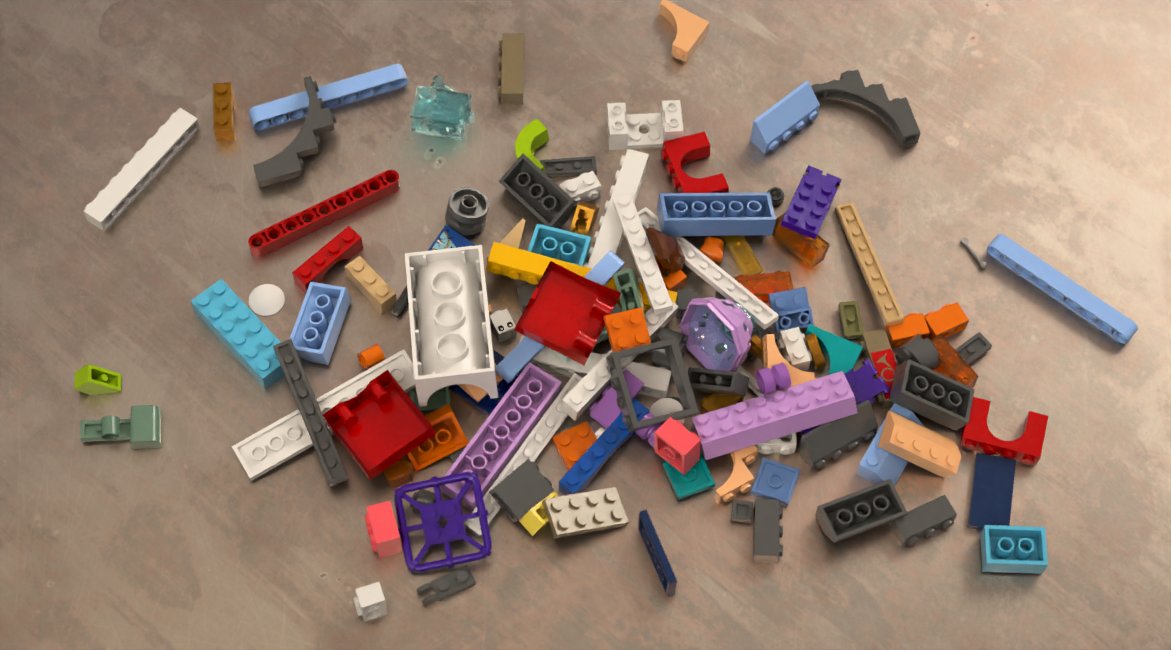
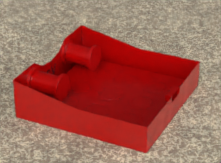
[514,261,621,366]
[322,370,436,480]

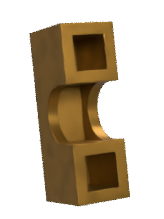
[213,82,235,141]

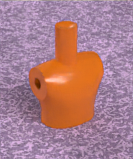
[700,237,724,263]

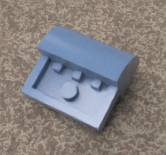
[768,287,814,333]

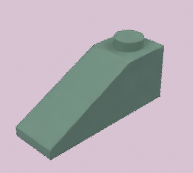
[613,268,646,321]

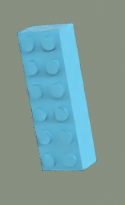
[191,279,284,389]

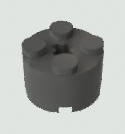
[651,328,689,370]
[895,334,941,370]

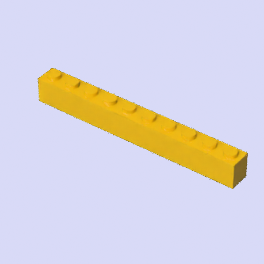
[486,242,677,313]

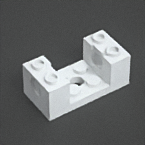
[606,100,683,150]

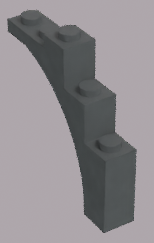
[811,70,921,146]
[253,76,337,188]

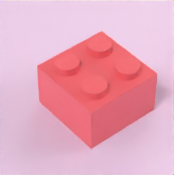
[654,417,701,475]
[364,501,402,558]

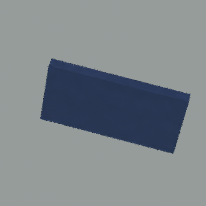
[968,453,1016,530]
[637,510,677,598]

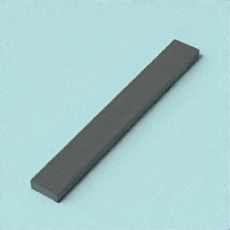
[273,339,349,486]

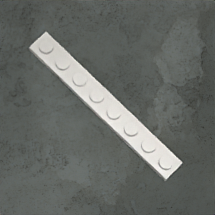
[613,194,673,315]

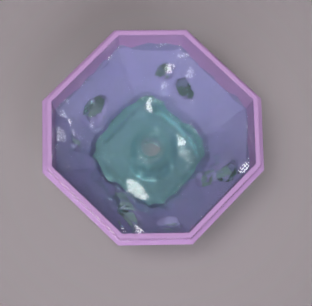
[679,297,756,372]

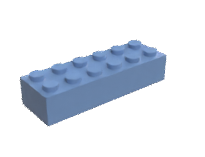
[657,193,776,236]

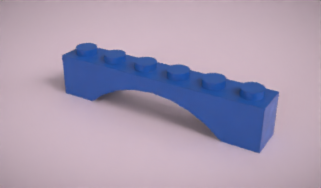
[558,399,650,496]

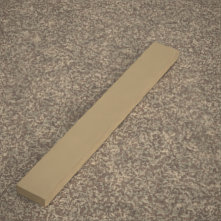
[835,202,905,327]

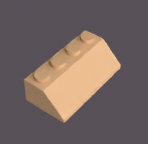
[878,411,961,478]

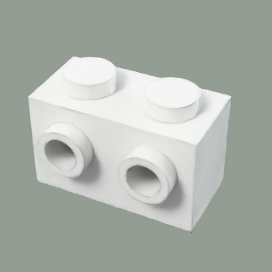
[559,171,601,208]
[777,327,812,371]

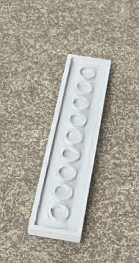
[232,349,416,481]

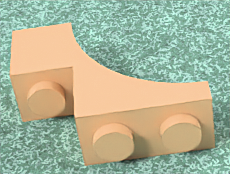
[715,445,758,504]

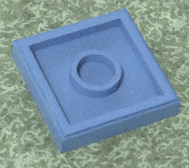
[750,457,800,507]

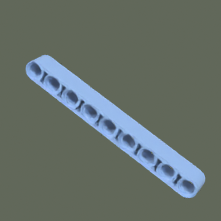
[248,64,408,130]
[987,234,1138,344]
[495,250,625,384]

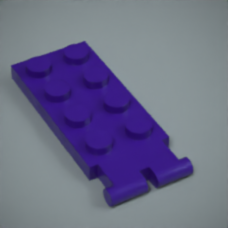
[781,165,842,239]
[800,359,891,435]

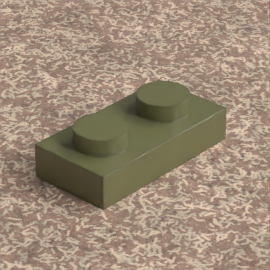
[838,301,864,339]

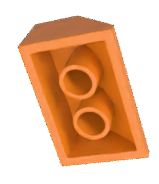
[408,403,469,471]

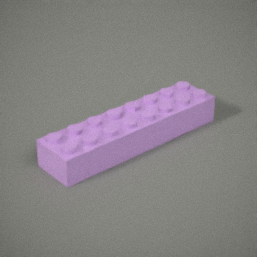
[440,362,562,511]
[692,371,858,460]

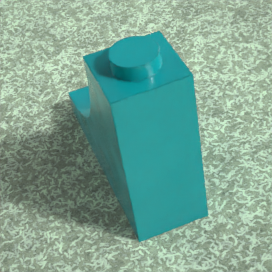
[805,324,863,375]

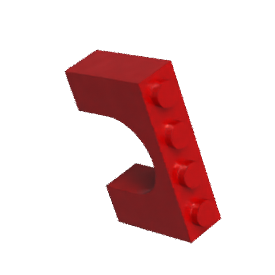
[660,131,729,193]
[959,397,1049,465]

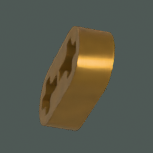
[804,333,826,370]

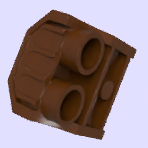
[646,227,685,272]

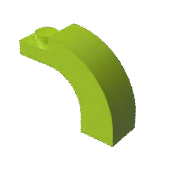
[515,118,550,173]

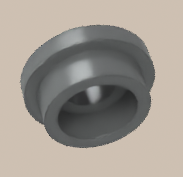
[767,187,784,205]

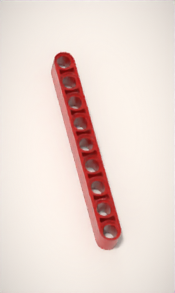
[248,170,400,258]

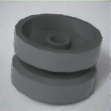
[445,187,490,235]

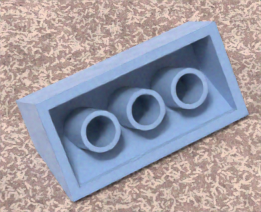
[750,81,820,154]
[290,282,351,365]
[856,403,924,487]

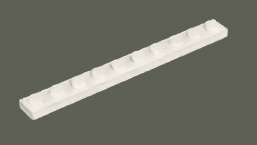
[638,207,779,330]
[464,373,582,537]

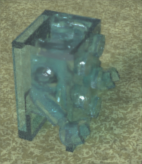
[410,75,476,141]

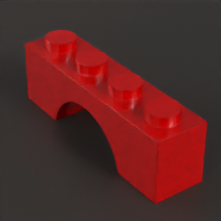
[292,226,363,294]

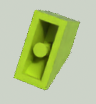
[74,364,121,395]

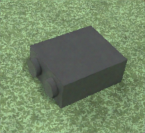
[489,459,554,523]

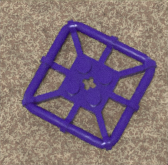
[394,472,492,573]

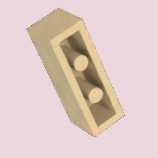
[345,255,397,315]

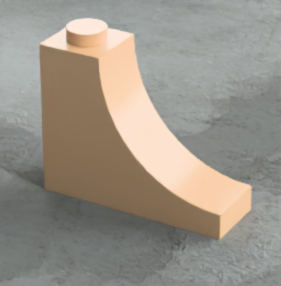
[659,0,709,62]
[762,334,817,395]

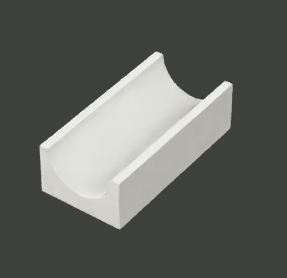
[405,245,498,407]

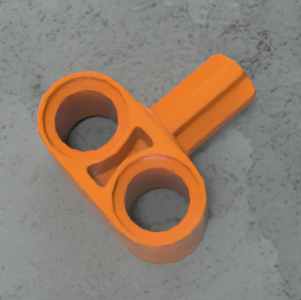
[357,344,385,369]

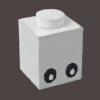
[490,309,517,343]

